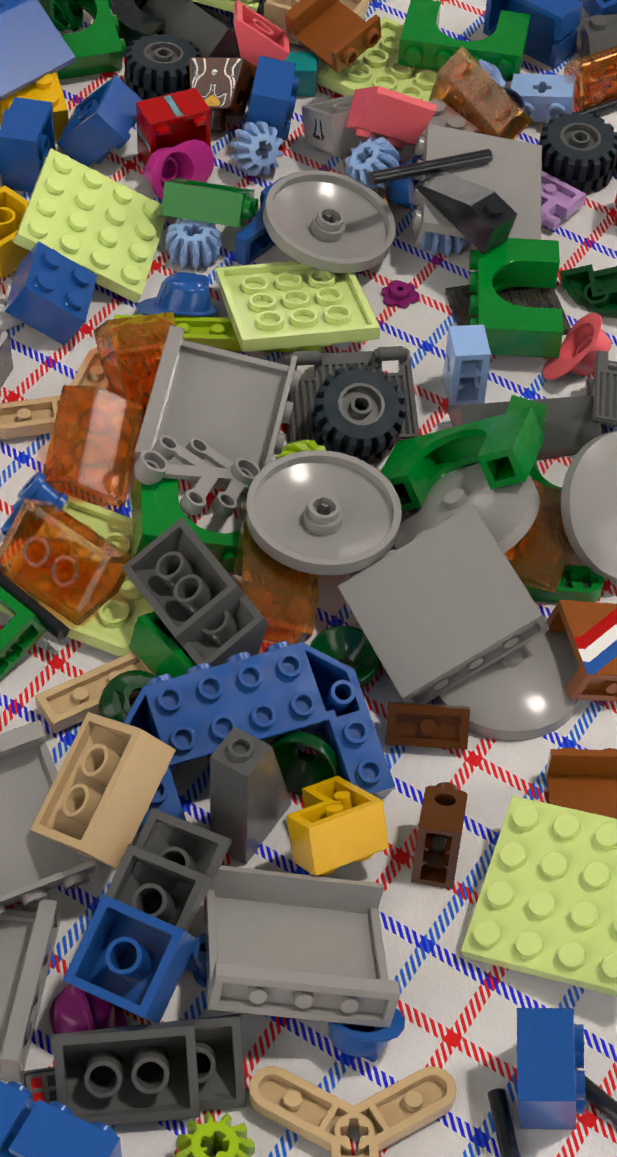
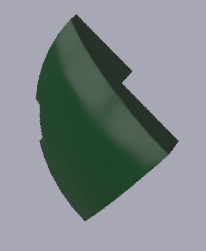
[38,0,83,33]
[559,264,617,318]

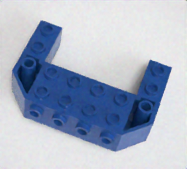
[123,641,395,838]

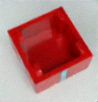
[136,88,211,167]

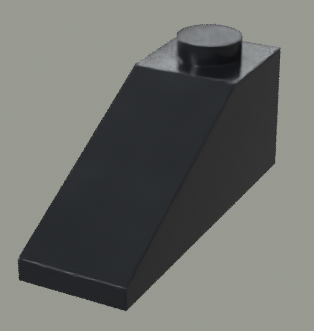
[416,170,518,255]

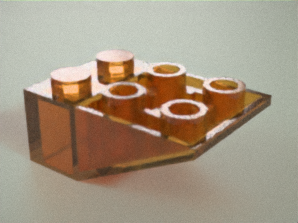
[94,312,177,426]

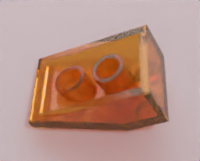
[504,480,574,593]
[233,520,318,645]

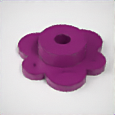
[381,280,420,309]

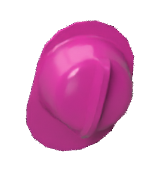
[142,139,214,200]

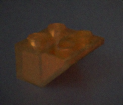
[564,46,617,110]

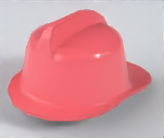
[542,312,612,380]

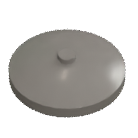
[263,170,396,273]
[561,431,617,582]
[245,450,402,575]
[394,463,540,553]
[434,616,582,741]

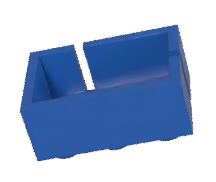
[483,0,583,69]
[0,1081,122,1157]

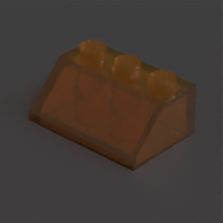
[429,46,533,140]
[43,385,144,506]
[0,498,133,625]

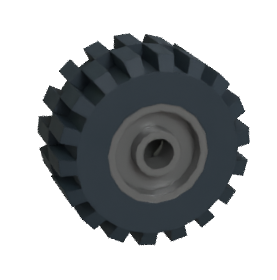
[124,34,202,100]
[539,112,617,195]
[311,365,406,464]

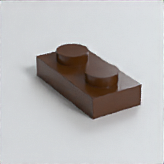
[385,702,470,749]

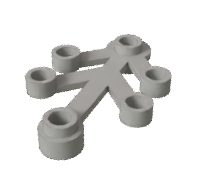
[134,435,261,517]

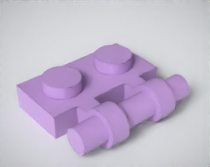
[541,171,586,231]

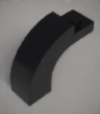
[110,0,166,48]

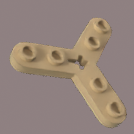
[0,346,139,468]
[249,1066,456,1157]

